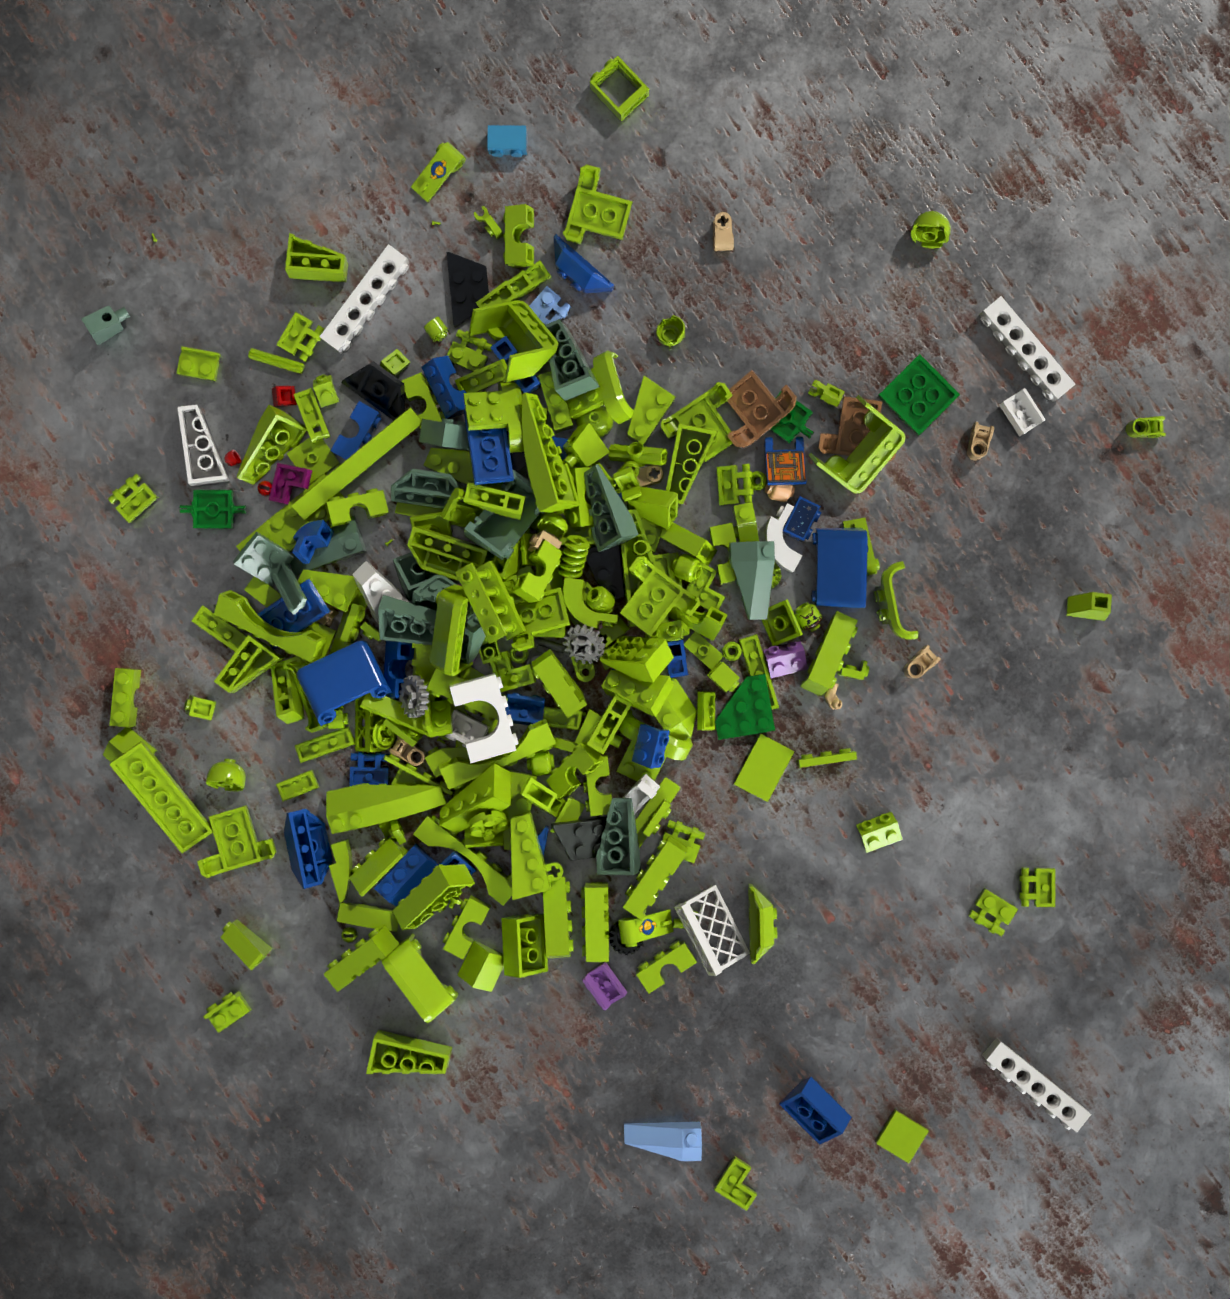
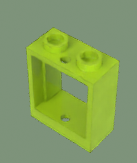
[590,56,649,121]

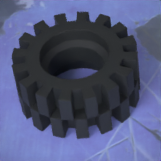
[609,921,643,955]

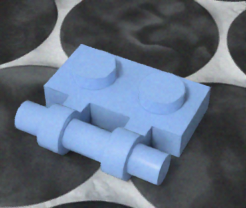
[529,286,571,325]

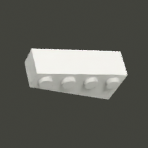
[177,405,230,486]

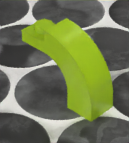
[563,578,620,630]

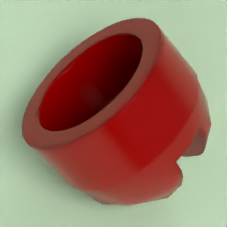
[224,450,241,466]
[258,481,272,496]

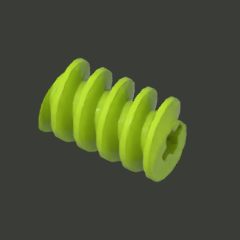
[558,535,590,578]

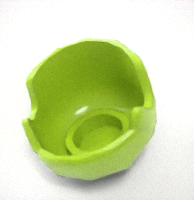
[656,315,685,346]
[537,512,568,538]

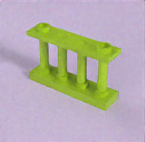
[455,561,526,644]

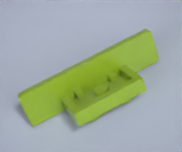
[329,594,367,654]
[383,753,453,795]
[635,777,680,849]

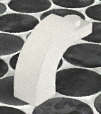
[765,503,803,573]
[622,774,660,815]

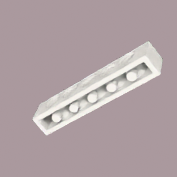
[320,244,409,354]
[979,296,1075,402]
[982,1038,1092,1132]

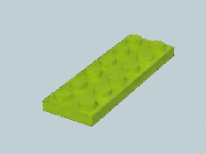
[236,473,345,553]
[109,741,213,853]

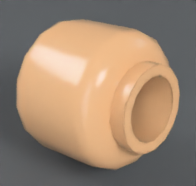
[765,484,795,502]

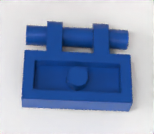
[349,751,390,786]

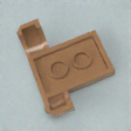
[727,370,797,448]
[818,396,896,462]

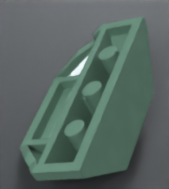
[391,469,465,509]

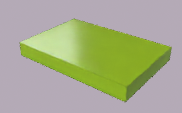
[734,733,795,802]

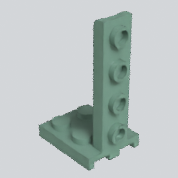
[233,532,307,614]

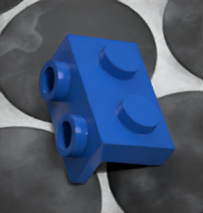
[505,693,545,725]
[632,724,670,769]

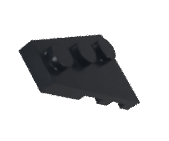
[586,545,625,600]

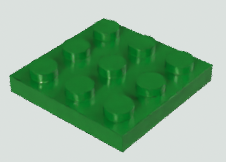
[878,354,960,436]

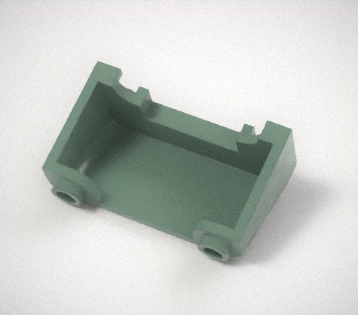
[464,470,545,560]
[412,575,486,664]

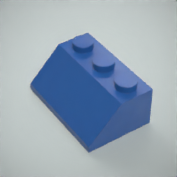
[374,843,439,907]
[779,1077,852,1145]

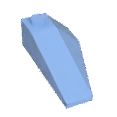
[624,1122,702,1161]

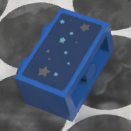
[783,496,821,542]

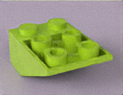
[600,636,674,682]

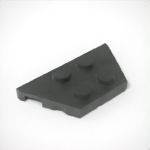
[551,817,607,861]

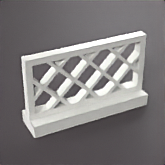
[674,885,750,976]

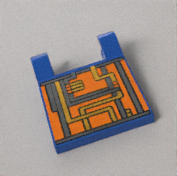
[764,436,807,485]

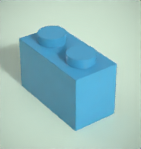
[487,125,527,157]

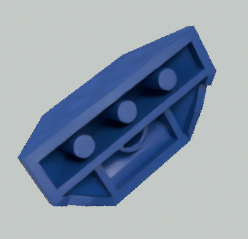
[554,234,614,294]
[284,809,333,889]

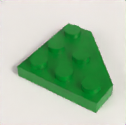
[715,673,775,740]

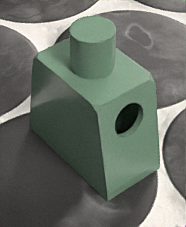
[81,306,130,345]

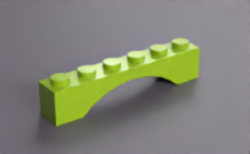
[214,590,327,663]
[439,718,556,790]
[413,814,512,906]

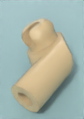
[825,683,842,710]

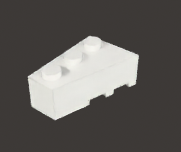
[352,561,409,624]

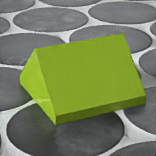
[762,599,803,646]
[103,727,157,762]
[457,940,504,992]

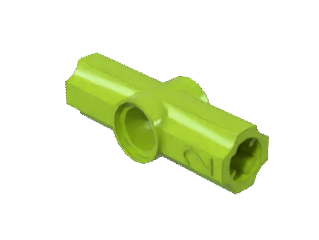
[608,442,668,467]

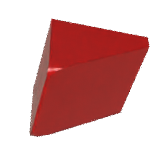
[272,386,296,407]

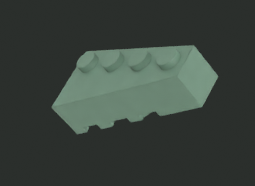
[378,595,437,645]

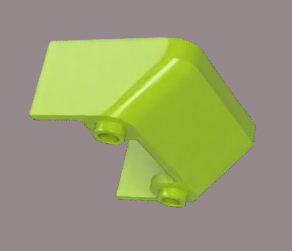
[469,300,558,382]
[808,395,905,494]
[428,584,473,676]
[381,933,458,1023]

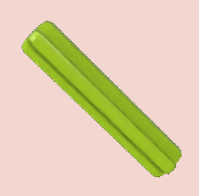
[248,348,305,374]

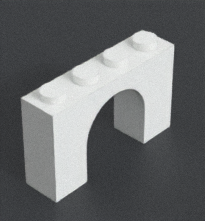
[449,673,518,763]

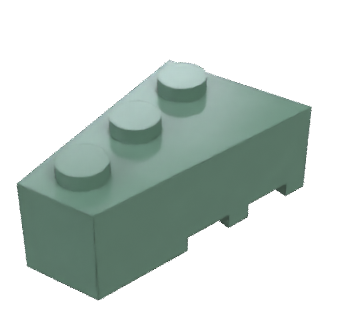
[419,418,469,450]

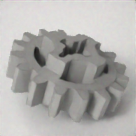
[563,624,606,664]
[399,675,429,718]

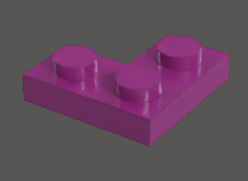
[269,463,312,505]

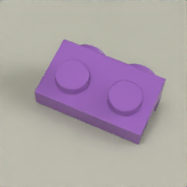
[763,641,808,678]
[582,962,628,1011]

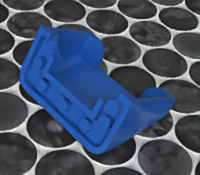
[811,528,868,608]
[296,641,391,726]

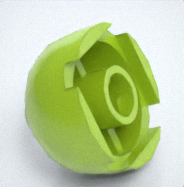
[911,211,951,249]
[576,405,614,438]
[206,759,246,792]

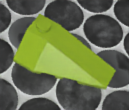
[236,405,307,485]

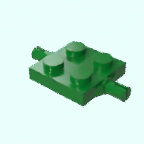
[769,392,814,444]
[179,490,246,529]

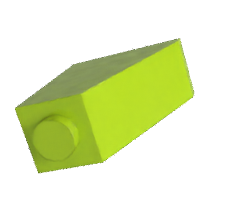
[627,486,678,530]
[659,522,718,566]
[220,919,272,971]

